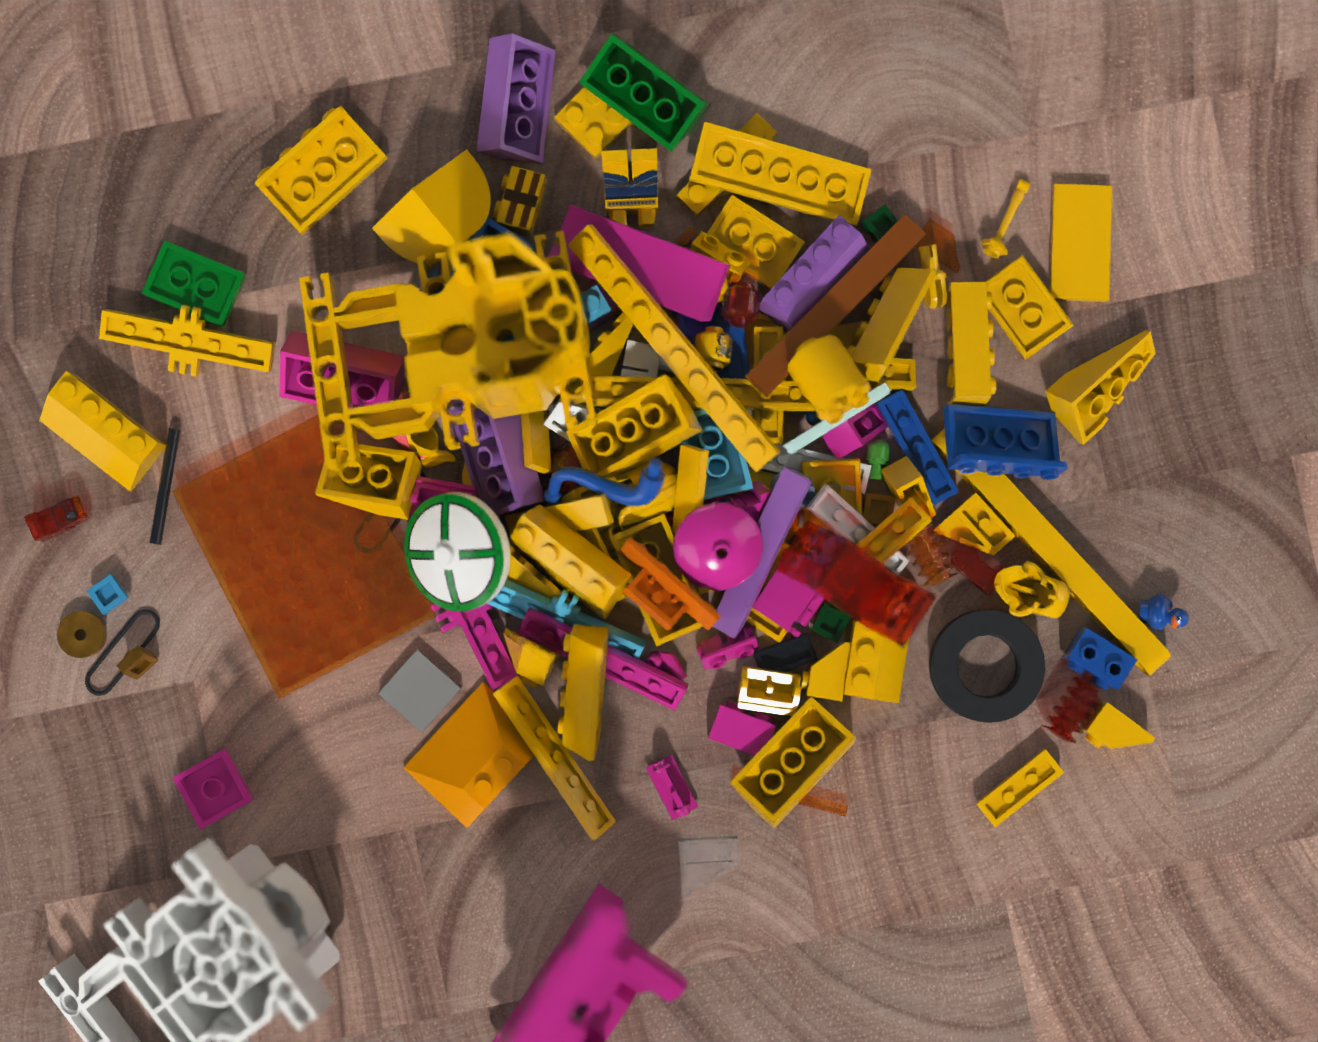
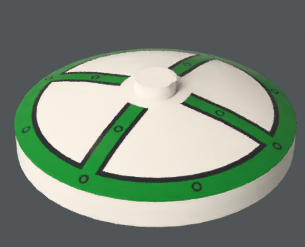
[404,492,510,612]

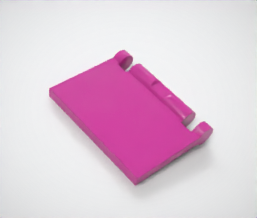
[753,548,830,638]

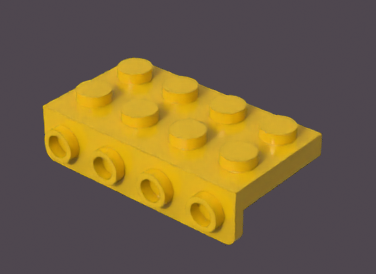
[255,106,388,236]

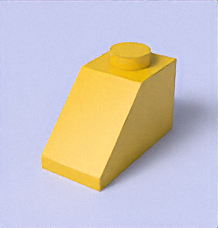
[881,456,936,518]
[801,642,851,702]
[1080,701,1155,749]

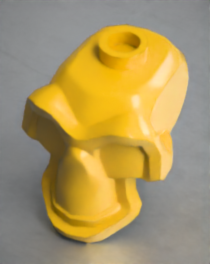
[994,561,1069,619]

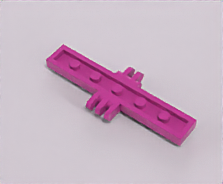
[429,604,520,690]

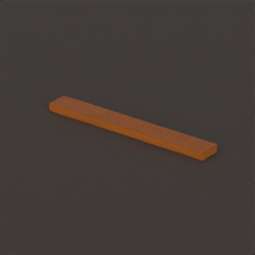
[745,214,926,398]

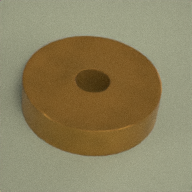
[57,611,107,658]

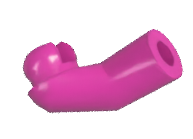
[646,650,687,680]

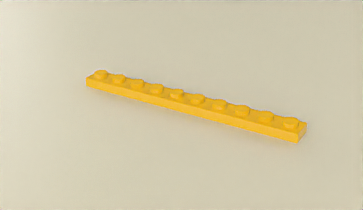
[568,224,781,472]

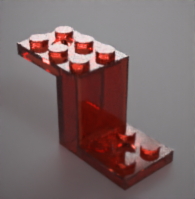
[775,520,938,648]

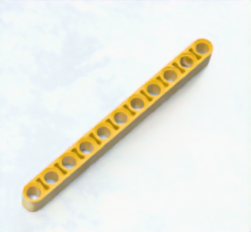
[931,428,1171,677]

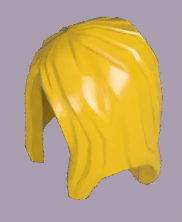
[616,460,678,528]

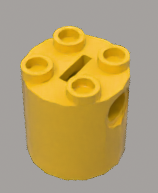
[788,335,870,425]

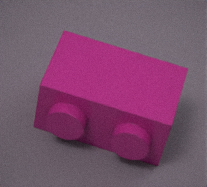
[708,701,776,756]

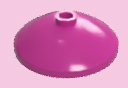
[673,502,763,591]

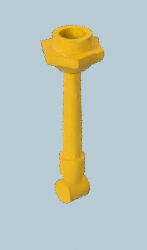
[980,179,1031,258]

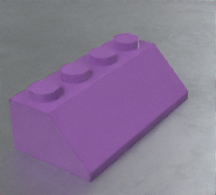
[477,33,556,164]
[759,215,870,333]
[450,404,545,518]

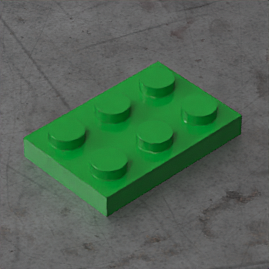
[141,240,247,328]

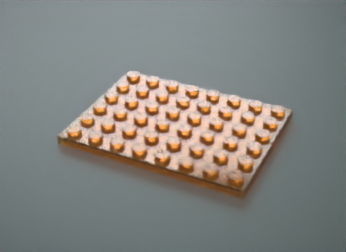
[172,415,436,699]

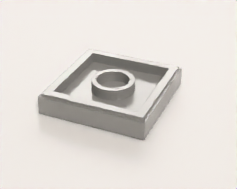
[378,649,462,733]

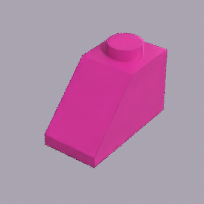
[822,403,888,460]

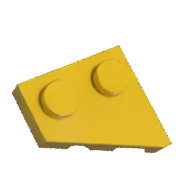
[933,492,1015,555]

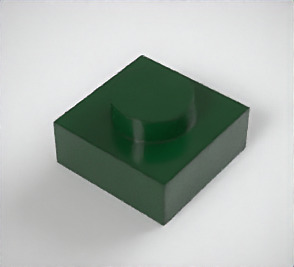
[860,204,898,243]
[811,604,851,643]

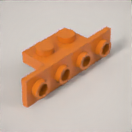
[618,537,721,631]

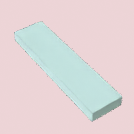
[782,382,890,455]

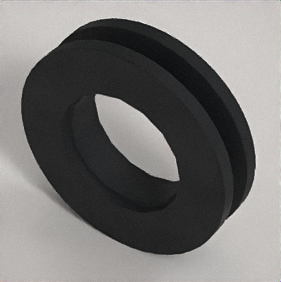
[929,610,1045,723]

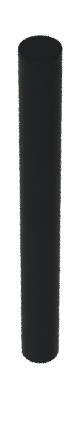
[149,428,180,545]

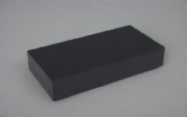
[753,632,818,672]

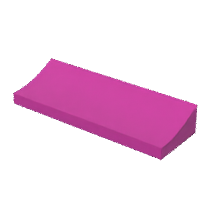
[547,205,730,322]

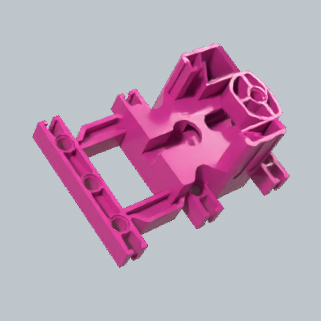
[492,883,688,1042]

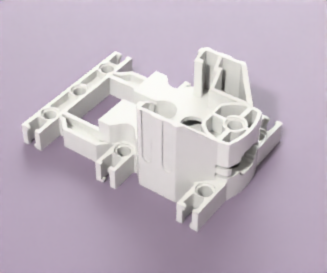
[39,838,340,1042]

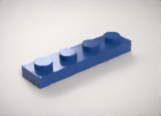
[876,389,959,506]

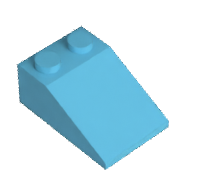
[679,409,753,500]

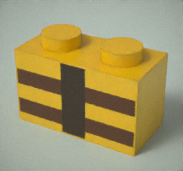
[493,166,547,236]

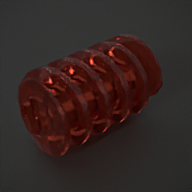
[1041,676,1103,744]

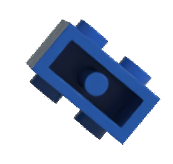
[1062,627,1137,691]

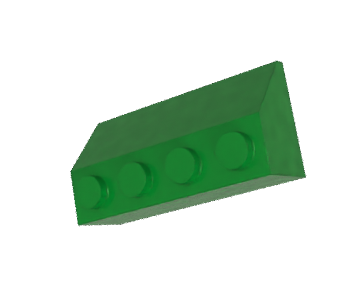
[579,34,711,152]

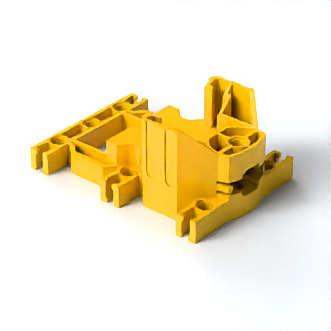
[299,231,597,471]

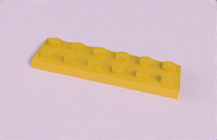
[689,122,872,227]

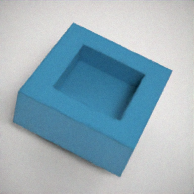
[87,574,130,615]

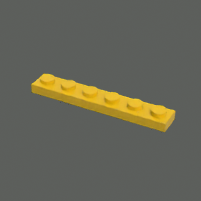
[492,676,616,840]

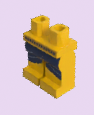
[601,148,658,228]

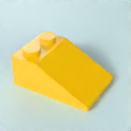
[315,444,422,520]

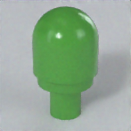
[865,438,890,480]

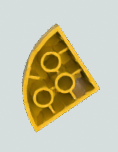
[372,149,491,264]

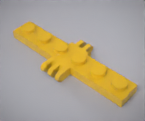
[99,305,275,377]

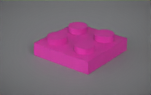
[172,748,255,830]

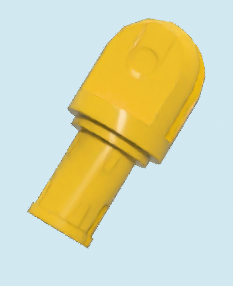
[918,244,947,309]

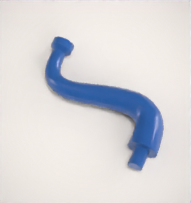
[544,458,665,506]

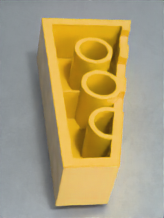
[947,282,996,407]

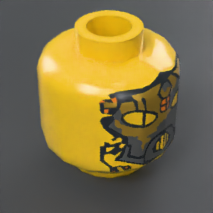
[694,326,733,372]

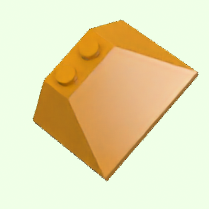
[403,681,534,828]

